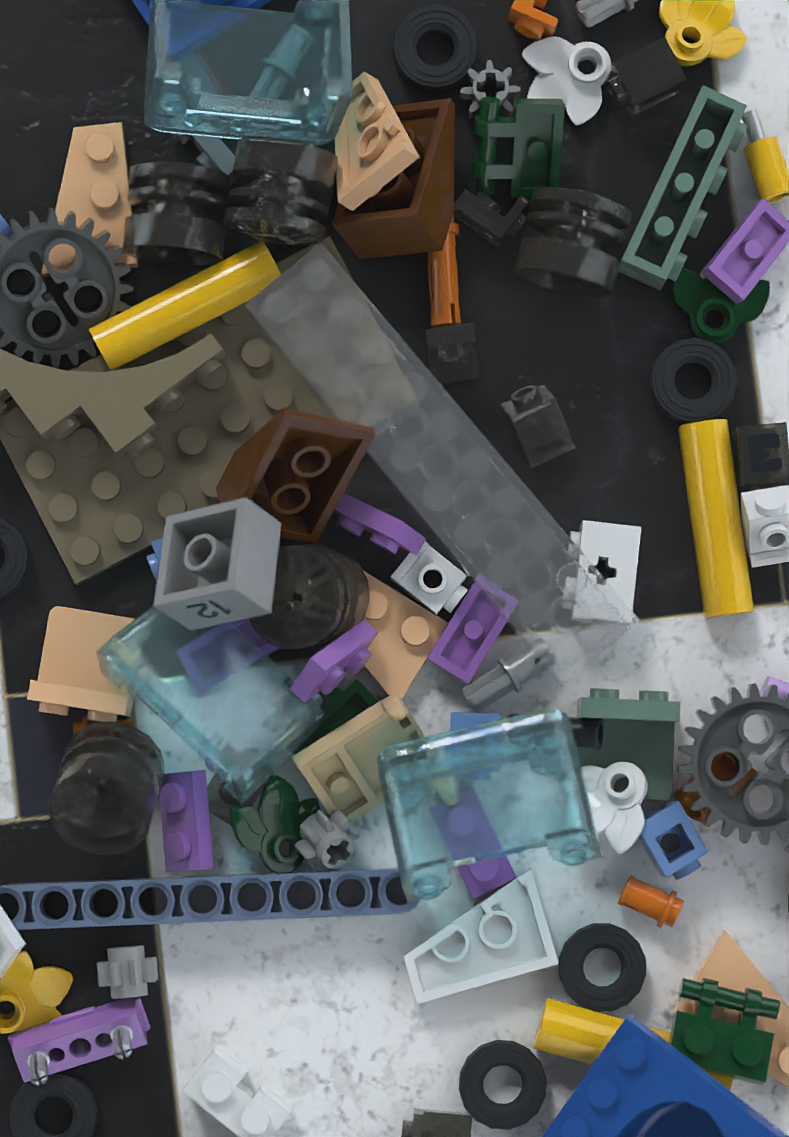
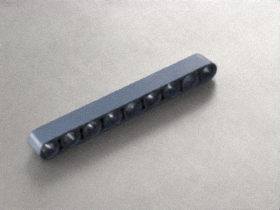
[0,867,422,930]

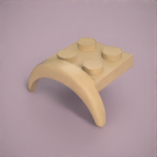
[292,694,459,822]

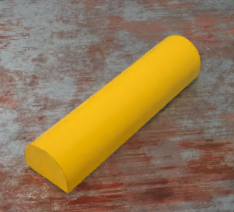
[88,241,284,371]
[678,419,754,619]
[533,998,733,1090]

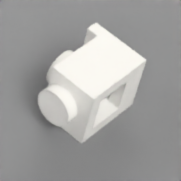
[741,485,789,568]
[391,542,468,615]

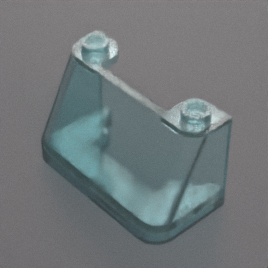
[144,0,353,146]
[96,605,324,804]
[377,709,603,902]

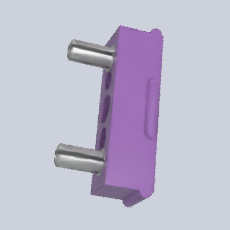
[8,996,151,1085]

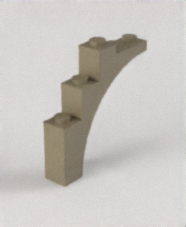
[0,334,226,459]

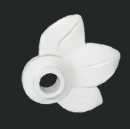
[522,37,611,126]
[561,761,648,854]

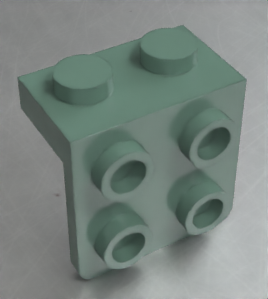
[575,688,681,800]

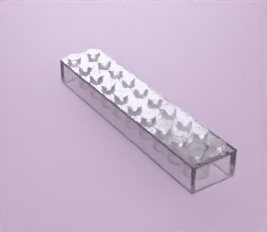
[245,242,640,687]

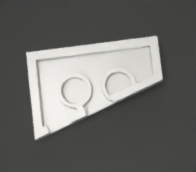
[403,868,559,1004]

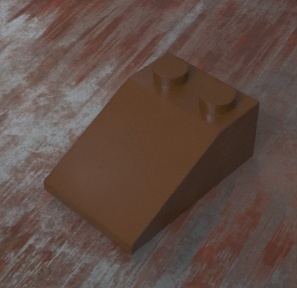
[332,98,455,259]
[216,408,376,544]

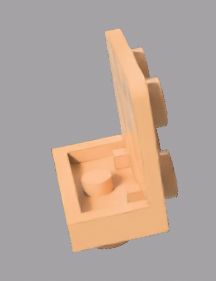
[27,606,146,724]

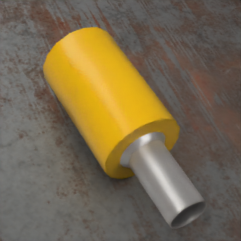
[742,109,789,203]

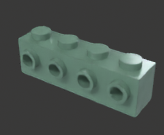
[617,85,748,291]

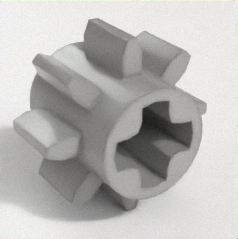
[460,60,520,118]
[295,809,360,872]
[97,945,158,999]

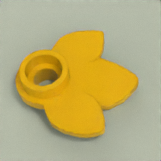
[659,0,748,66]
[0,951,73,1034]

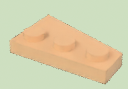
[332,71,419,211]
[41,122,139,278]
[299,547,448,699]
[673,930,789,1087]

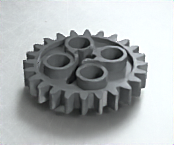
[0,208,133,368]
[677,683,789,845]

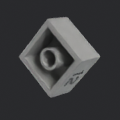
[154,497,281,630]

